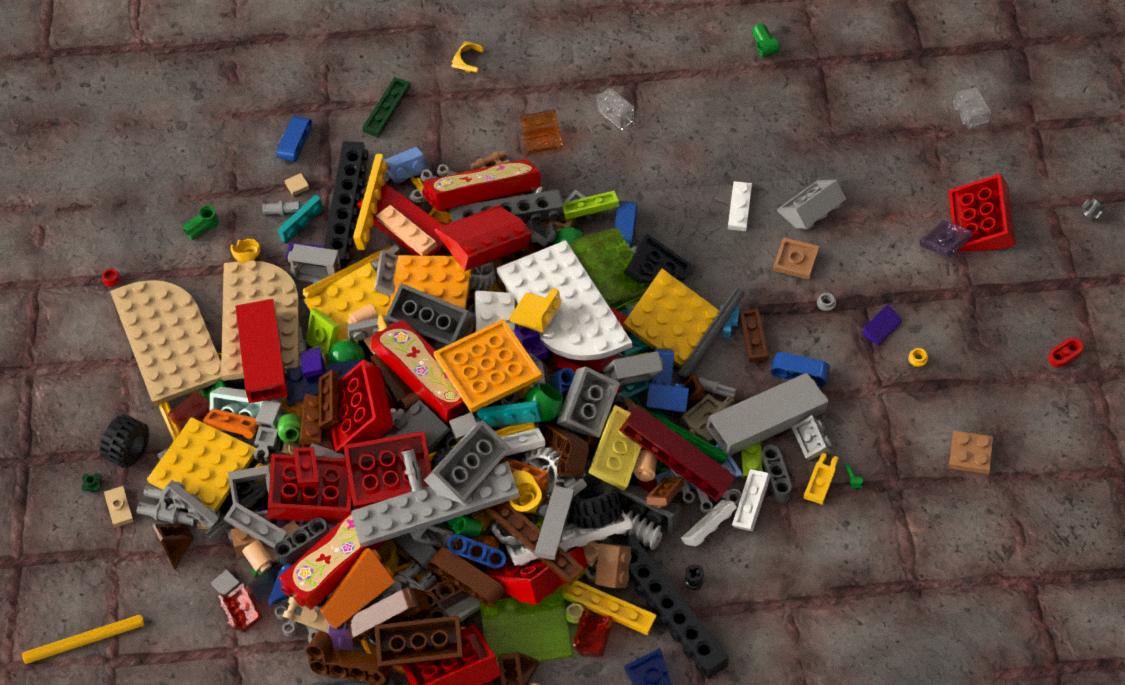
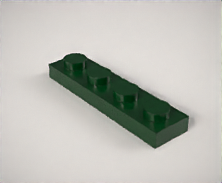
[362,77,411,137]

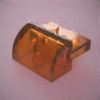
[520,110,562,154]

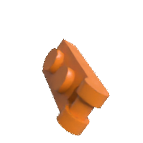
[203,409,259,439]

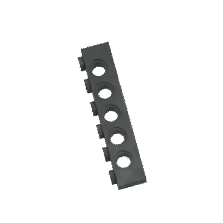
[449,189,563,224]

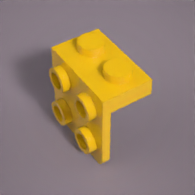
[510,288,562,333]

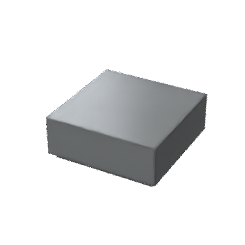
[211,569,241,598]

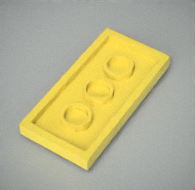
[588,405,641,491]

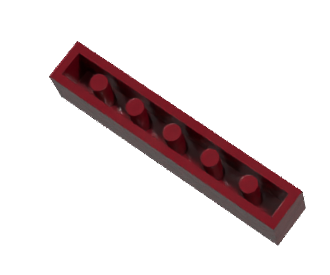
[619,405,735,502]

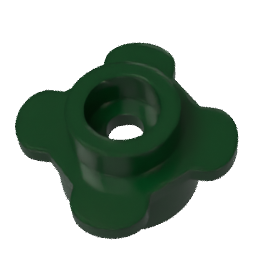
[81,473,102,492]

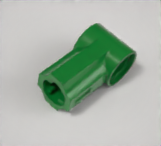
[752,23,779,57]
[182,206,219,240]
[446,515,482,538]

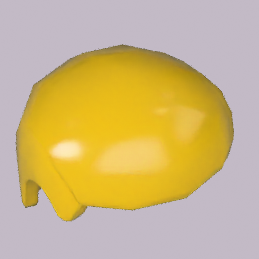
[231,239,261,263]

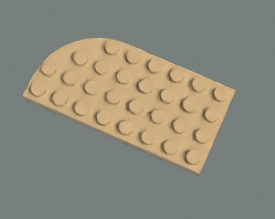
[221,260,300,381]
[110,280,222,406]

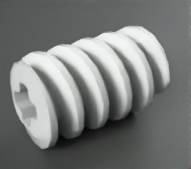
[623,510,663,550]

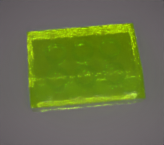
[569,227,650,309]
[480,590,572,666]

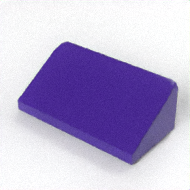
[863,304,902,346]

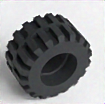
[100,414,150,469]
[570,484,623,528]

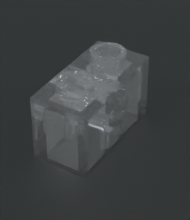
[953,86,991,130]
[597,87,634,130]

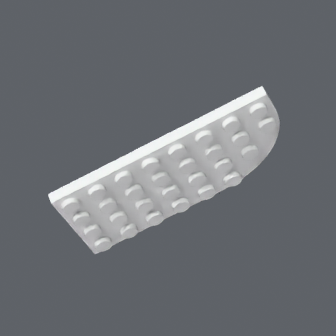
[497,240,632,360]

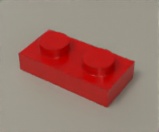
[293,447,319,487]

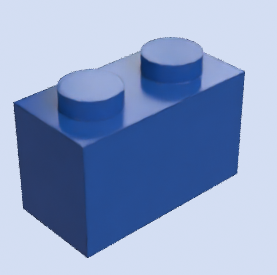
[646,381,689,413]

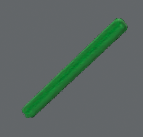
[626,400,728,464]

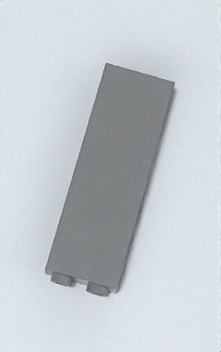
[706,373,829,456]

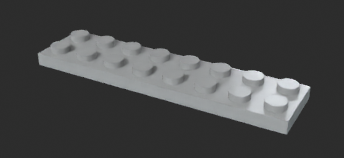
[351,461,520,547]

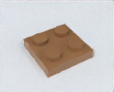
[773,238,819,280]
[949,431,993,474]

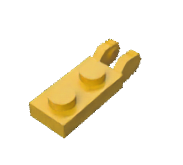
[804,453,839,505]

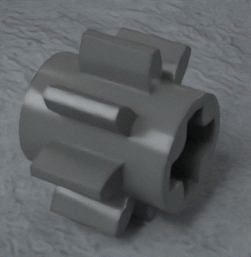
[1082,198,1106,221]

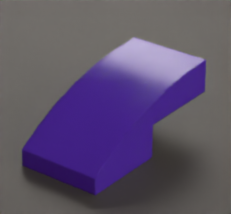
[514,326,549,362]
[301,347,324,378]

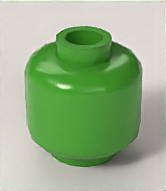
[277,414,301,443]

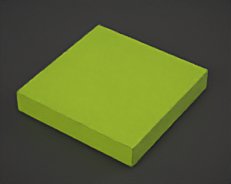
[306,308,340,359]

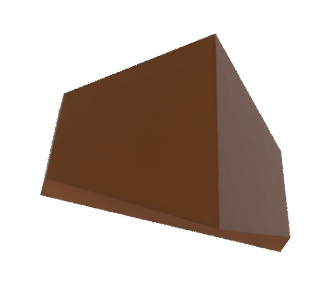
[675,374,704,413]
[152,524,194,570]
[498,652,541,685]

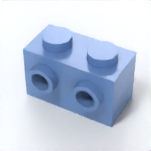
[385,147,428,183]

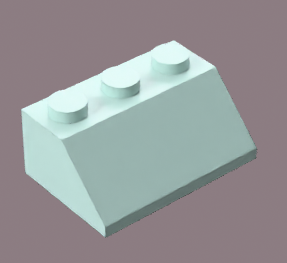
[210,387,274,432]

